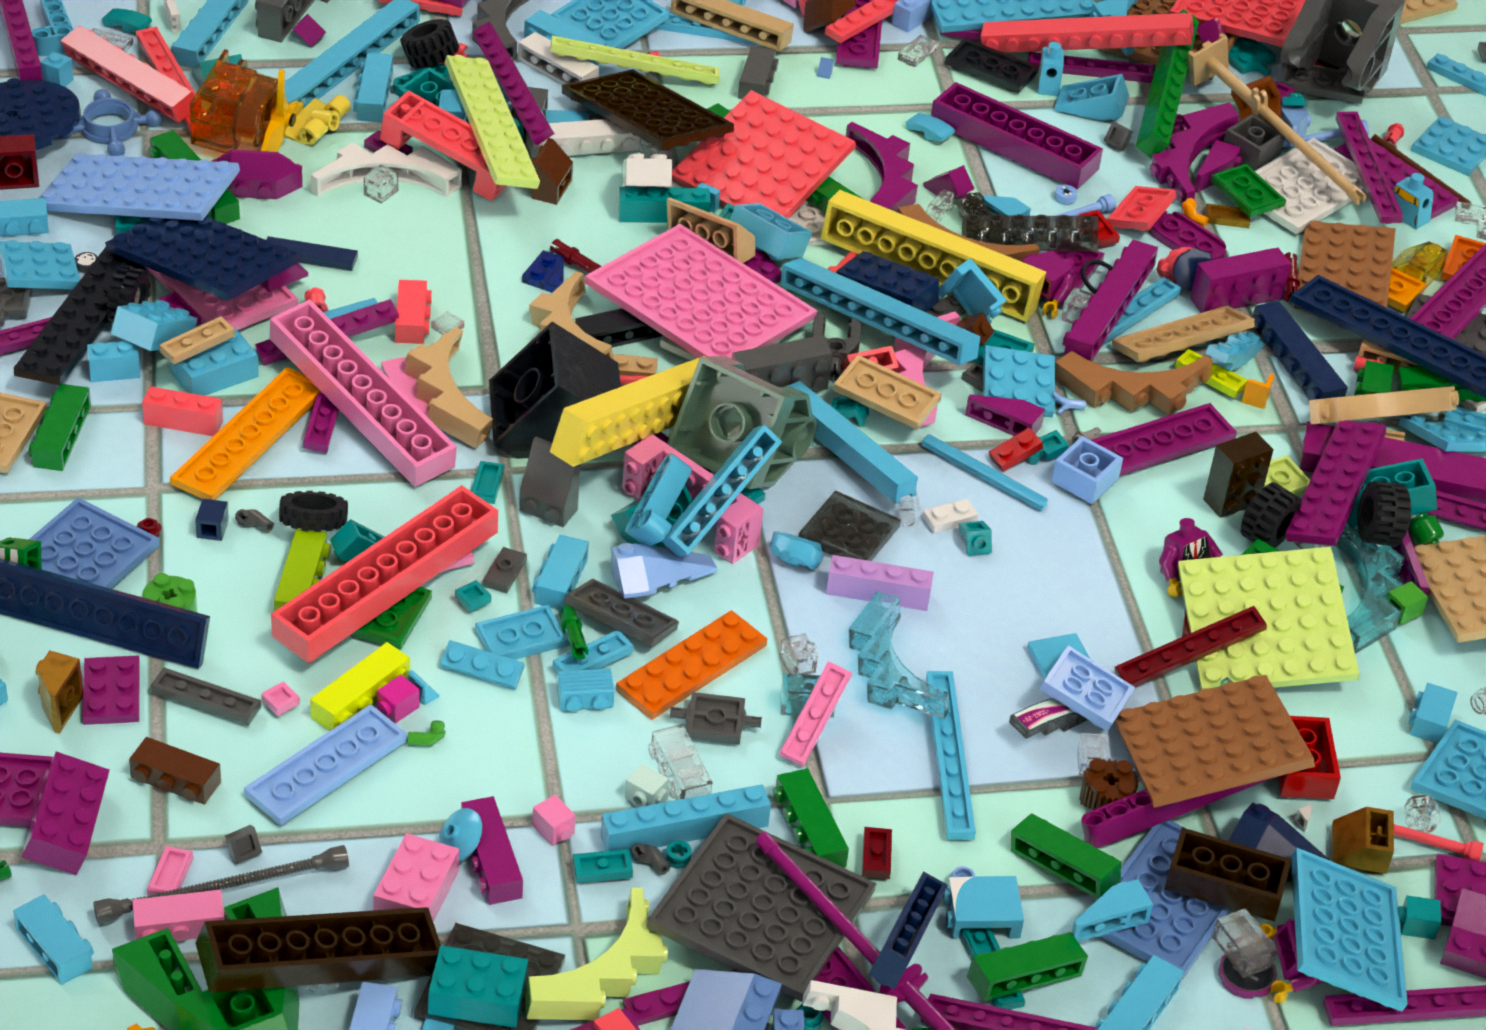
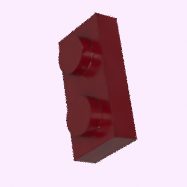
[862,827,892,879]

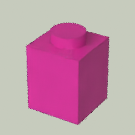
[376,675,419,724]

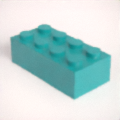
[1344,458,1437,529]

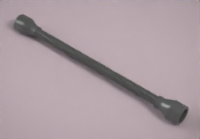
[93,845,349,924]

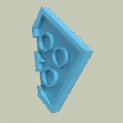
[1398,414,1486,452]

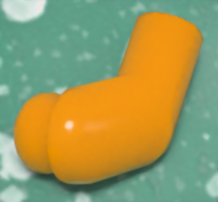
[1181,198,1209,228]

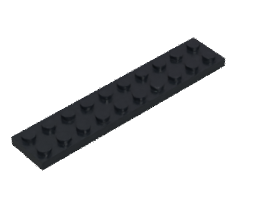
[14,247,146,386]

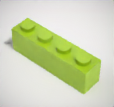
[274,529,331,611]

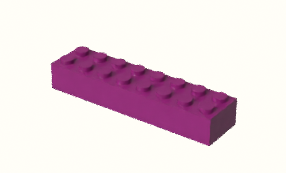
[931,82,1103,190]

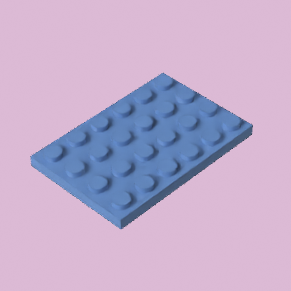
[1100,820,1232,980]

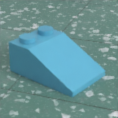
[1055,74,1129,121]

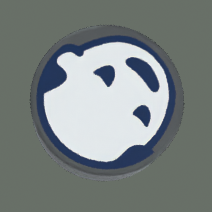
[74,252,98,273]

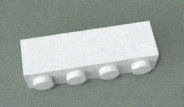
[518,32,599,85]

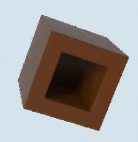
[956,313,994,346]

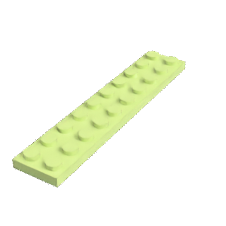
[445,55,540,189]

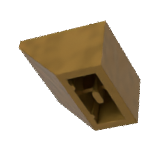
[1331,806,1394,874]

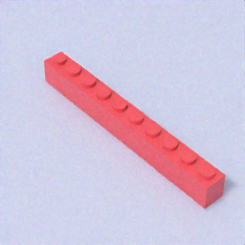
[981,13,1194,53]

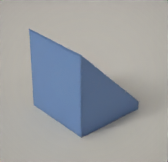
[817,57,834,79]

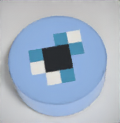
[1055,185,1077,204]

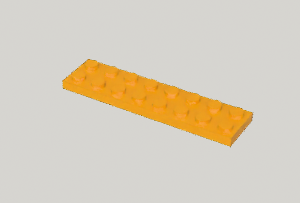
[170,367,322,500]

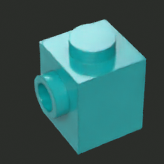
[1398,895,1441,940]

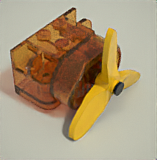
[190,49,304,153]

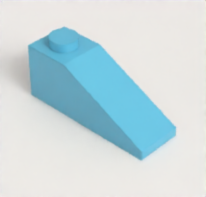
[1072,879,1153,942]

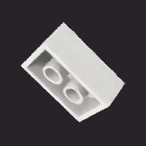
[623,154,672,188]

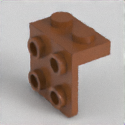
[1231,75,1281,124]

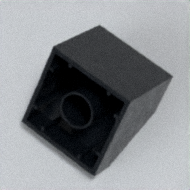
[489,322,621,459]

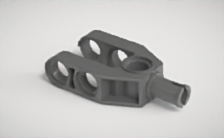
[812,312,861,381]

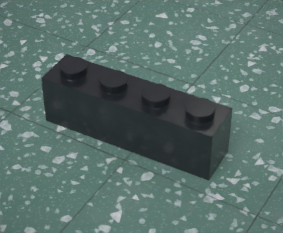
[575,308,664,348]

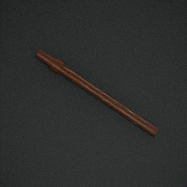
[1371,134,1472,209]

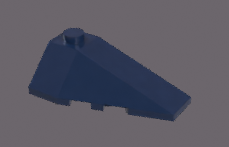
[1229,802,1331,870]

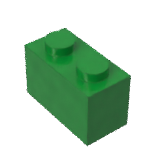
[1354,360,1394,396]

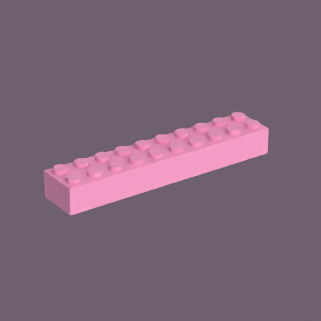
[270,300,457,487]

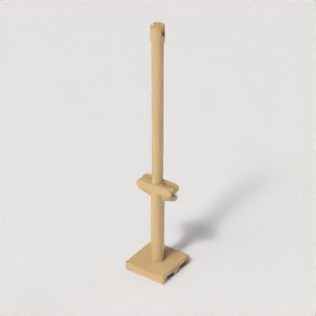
[1188,33,1367,205]

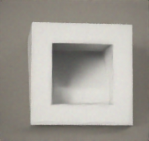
[1294,803,1313,832]

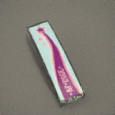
[1009,698,1088,739]

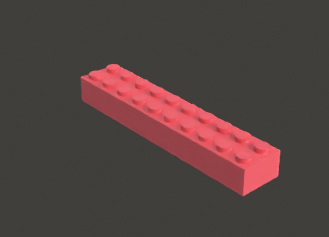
[271,485,498,664]

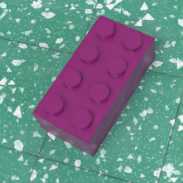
[1190,247,1291,313]
[21,751,110,875]

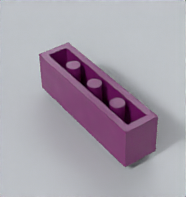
[461,796,523,905]

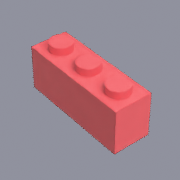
[395,280,432,344]
[142,386,223,436]

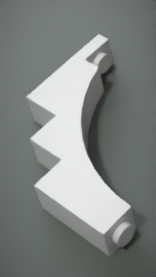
[803,980,906,1030]

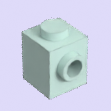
[624,764,669,807]

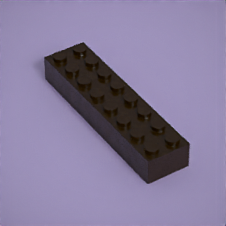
[195,907,441,993]

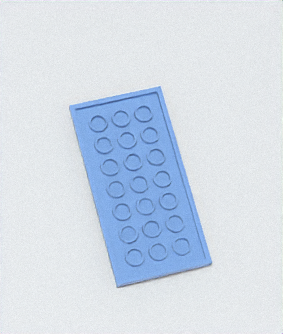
[39,153,240,221]

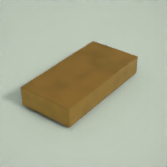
[1205,203,1250,228]

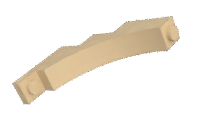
[1309,386,1459,424]

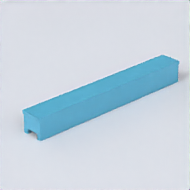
[785,381,918,504]

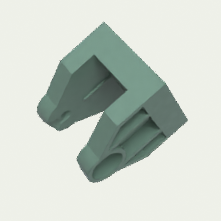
[668,356,817,489]

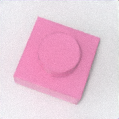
[261,681,300,717]

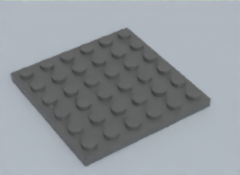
[646,813,877,1002]

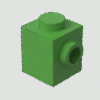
[1383,581,1428,625]

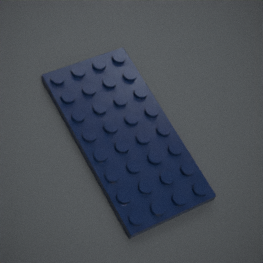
[105,216,301,301]

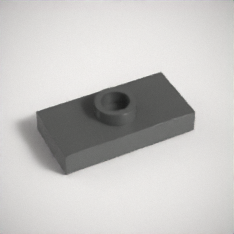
[483,547,527,593]

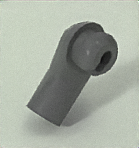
[235,509,274,533]
[631,843,670,875]

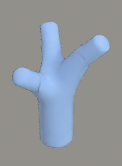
[1052,392,1086,415]

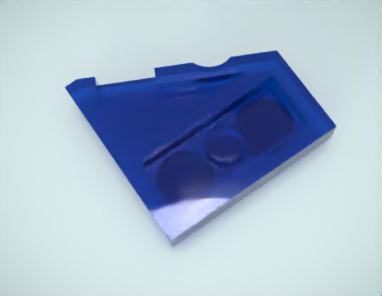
[522,250,564,293]

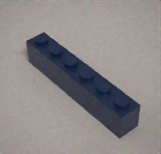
[1252,301,1348,400]
[868,871,948,989]

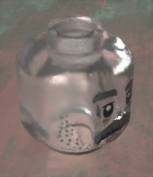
[1404,794,1441,833]

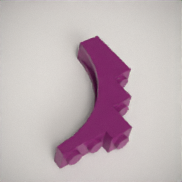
[1150,102,1239,203]
[846,122,918,212]

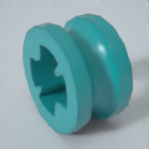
[666,840,692,869]

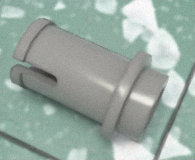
[1072,427,1103,445]

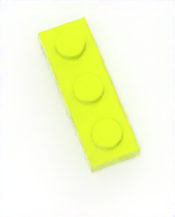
[1175,349,1247,398]

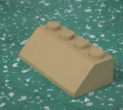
[667,198,755,263]

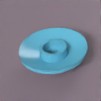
[438,808,482,862]

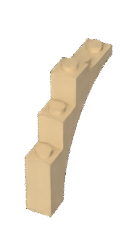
[529,271,613,359]
[404,326,493,449]

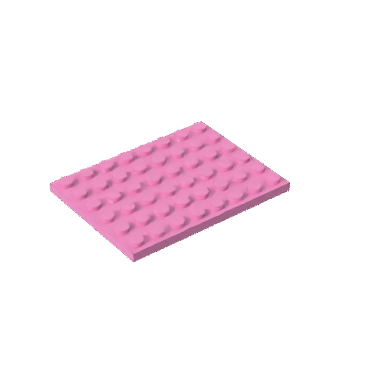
[584,224,817,359]

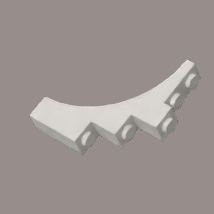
[311,143,462,197]

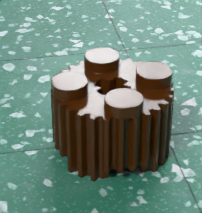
[1079,758,1139,811]

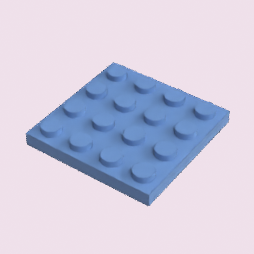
[29,497,160,589]

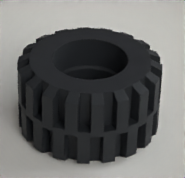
[400,19,459,68]
[1357,481,1411,546]
[1240,482,1302,548]

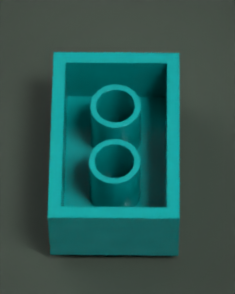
[428,945,528,1028]

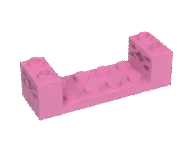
[622,434,763,564]

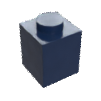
[195,498,229,541]

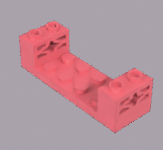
[380,90,507,201]

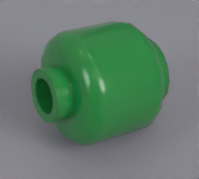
[1408,512,1444,546]

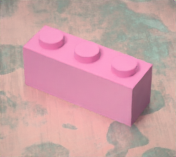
[132,890,224,941]

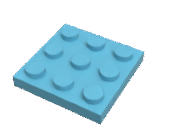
[1411,116,1486,176]
[0,240,80,289]
[983,345,1055,417]

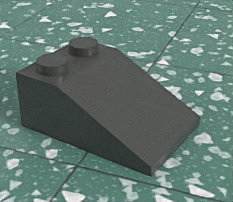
[519,437,580,527]

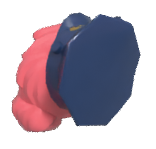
[1156,247,1213,291]

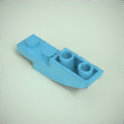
[1205,331,1265,371]

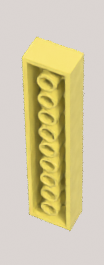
[821,190,1046,322]
[550,356,705,467]

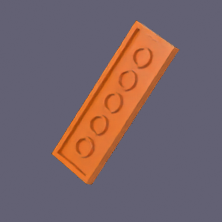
[616,610,768,720]

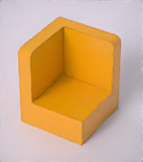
[1241,374,1275,409]

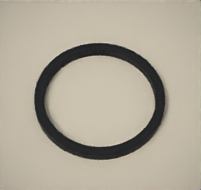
[1081,260,1113,294]

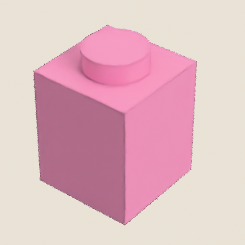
[532,795,576,846]

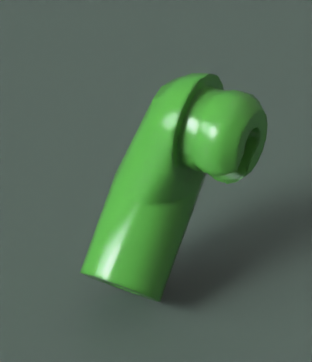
[407,720,446,746]

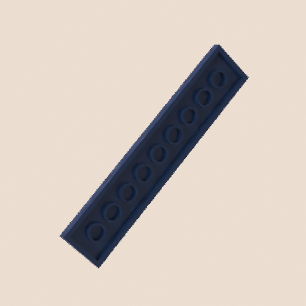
[1290,275,1486,398]
[0,558,210,669]

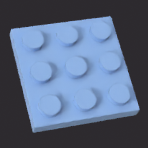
[1039,646,1135,732]

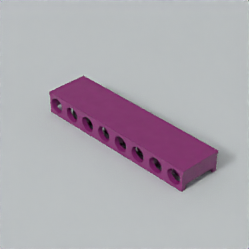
[1299,421,1486,504]

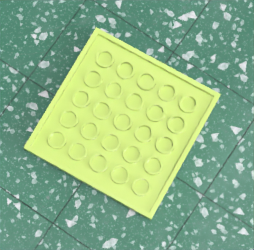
[1178,547,1359,689]

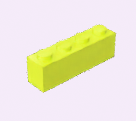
[310,642,410,731]

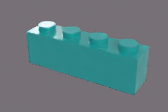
[618,186,711,223]

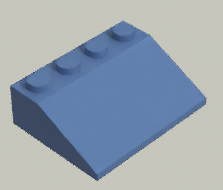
[670,969,782,1030]

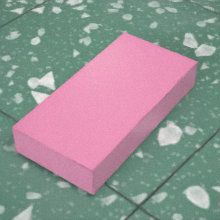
[147,846,194,895]

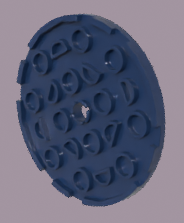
[0,78,81,151]

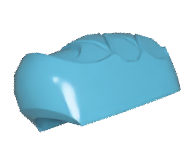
[770,531,824,570]

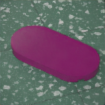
[1149,211,1227,260]

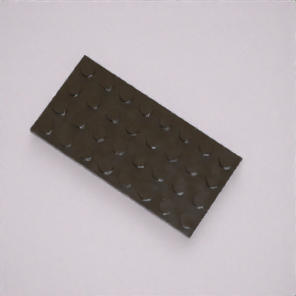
[562,69,734,151]

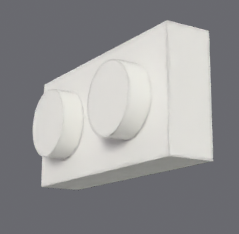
[922,499,979,534]

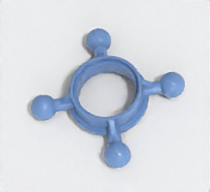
[66,89,163,156]

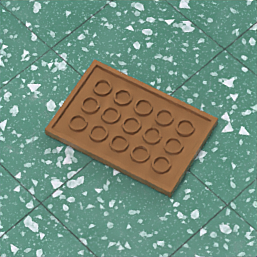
[1294,221,1396,309]

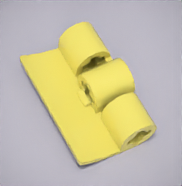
[284,95,351,145]

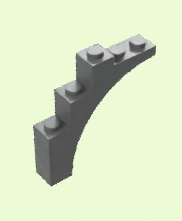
[472,0,530,60]

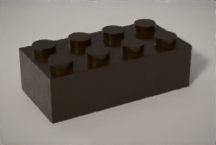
[1164,827,1292,922]

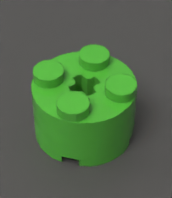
[142,573,198,613]

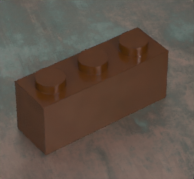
[129,737,221,805]

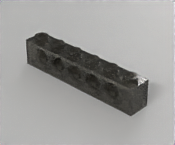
[962,214,1098,251]

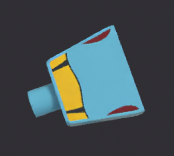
[1393,173,1433,230]

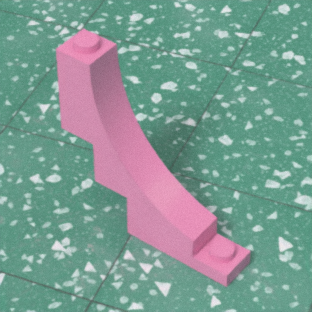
[894,311,960,428]

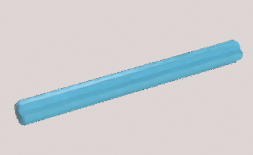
[922,434,1048,511]

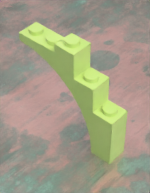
[524,887,668,1020]

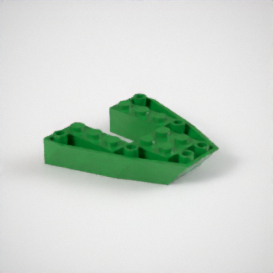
[112,887,300,1030]

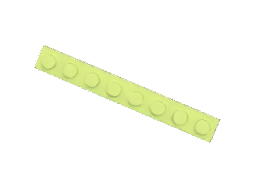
[550,35,720,85]

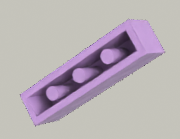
[826,555,934,611]

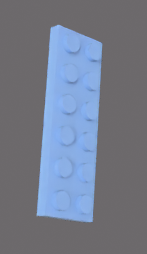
[244,704,407,826]

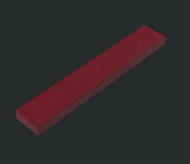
[1114,606,1267,687]

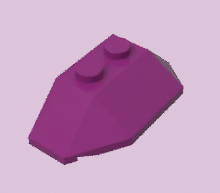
[212,149,303,199]

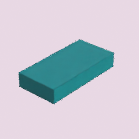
[471,461,505,504]

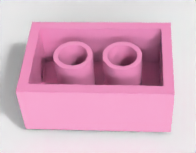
[373,833,459,922]

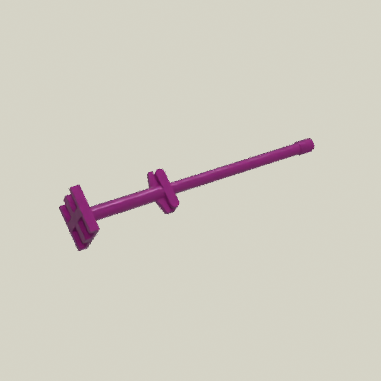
[755,832,956,1030]

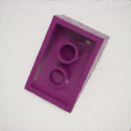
[1440,888,1486,979]

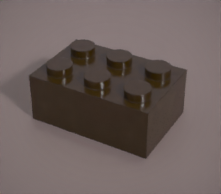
[1203,431,1274,518]

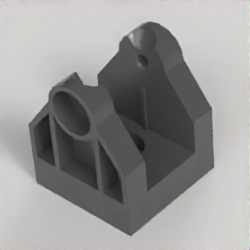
[1280,0,1405,93]

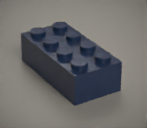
[836,251,939,312]

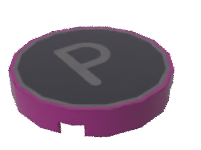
[1218,947,1277,999]

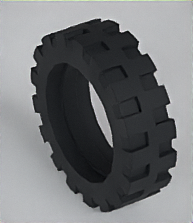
[279,491,348,532]

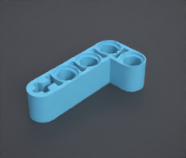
[32,0,73,56]
[625,453,692,546]

